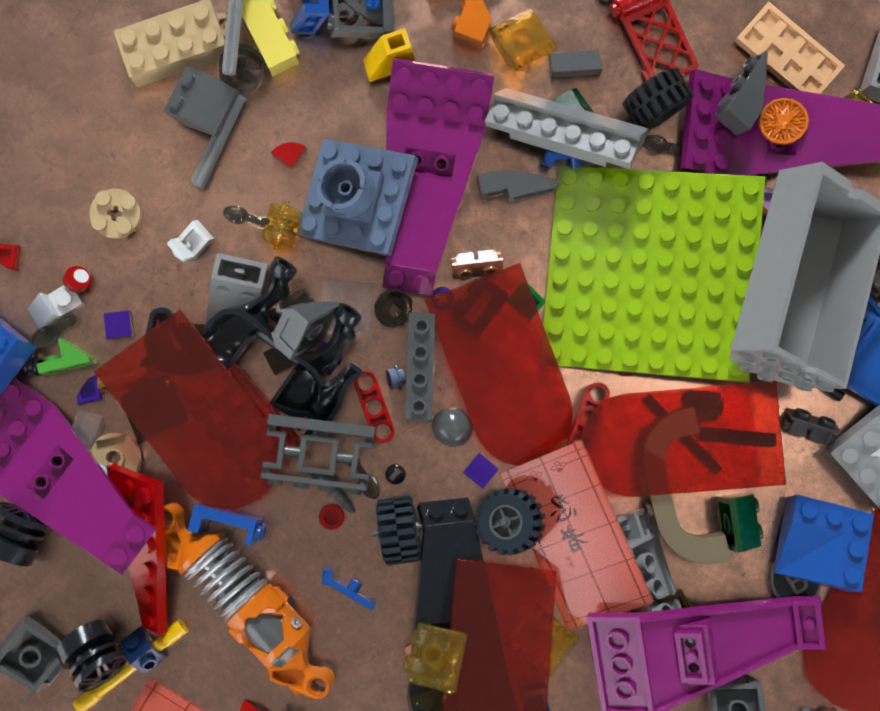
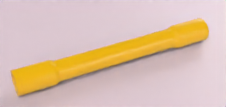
[73,619,188,711]

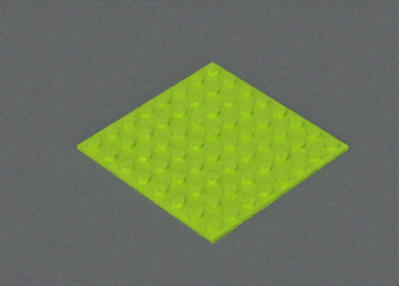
[540,166,765,383]

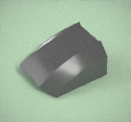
[271,301,340,359]
[0,615,64,693]
[708,675,766,711]

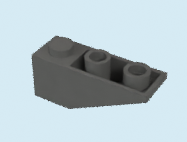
[714,51,768,135]

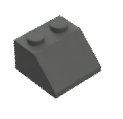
[164,66,240,137]

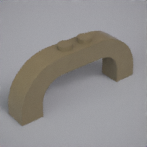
[639,406,732,564]

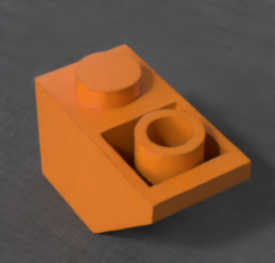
[451,0,492,51]

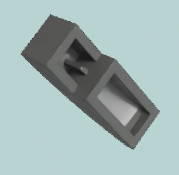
[476,171,559,203]

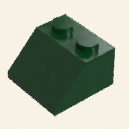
[716,493,763,553]

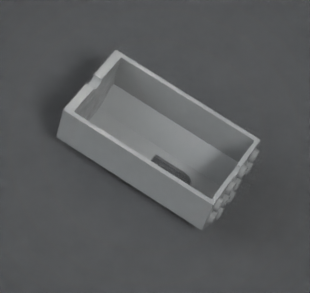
[729,162,880,392]

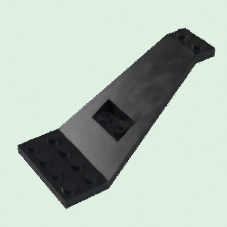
[407,497,517,711]

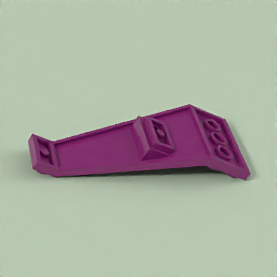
[382,58,495,296]
[680,69,880,176]
[0,376,157,575]
[587,596,826,711]

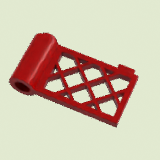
[610,0,700,81]

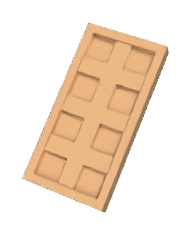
[734,2,845,94]

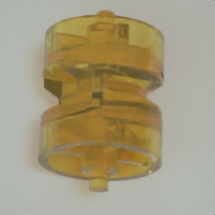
[261,201,302,251]

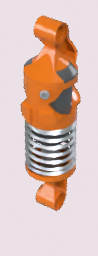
[164,502,335,699]

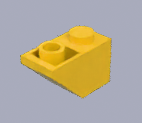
[363,28,416,82]

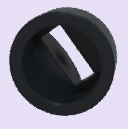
[385,464,406,485]

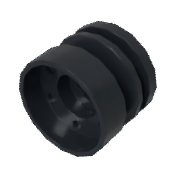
[0,502,50,567]
[54,620,129,693]

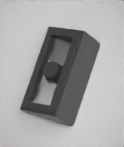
[549,50,603,78]

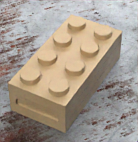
[113,0,227,88]

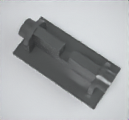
[782,408,841,445]

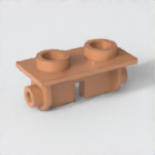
[451,249,503,279]

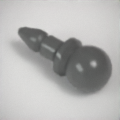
[319,474,355,514]

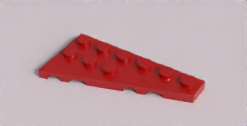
[106,464,167,635]

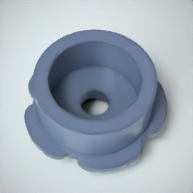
[386,365,406,390]

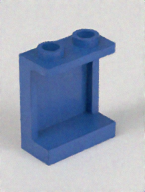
[290,0,330,34]
[187,502,267,546]

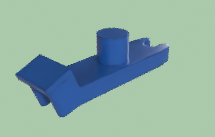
[540,151,581,168]
[322,568,376,611]

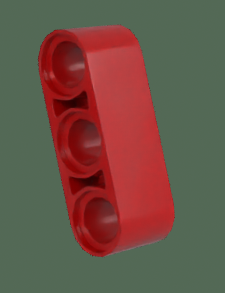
[354,371,395,443]
[566,382,610,452]

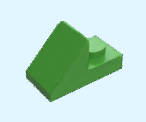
[36,338,97,375]

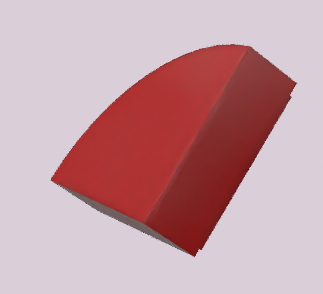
[271,142,307,169]
[0,244,21,271]

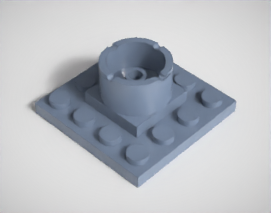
[296,139,418,256]

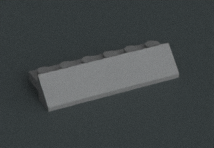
[485,88,649,169]
[616,506,693,643]

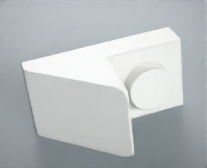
[28,285,86,331]

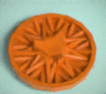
[759,98,809,145]

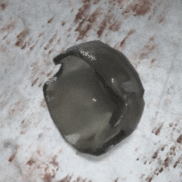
[374,288,413,328]

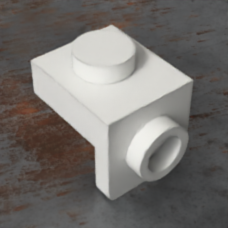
[167,220,214,262]

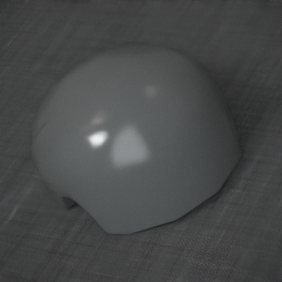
[432,407,473,447]

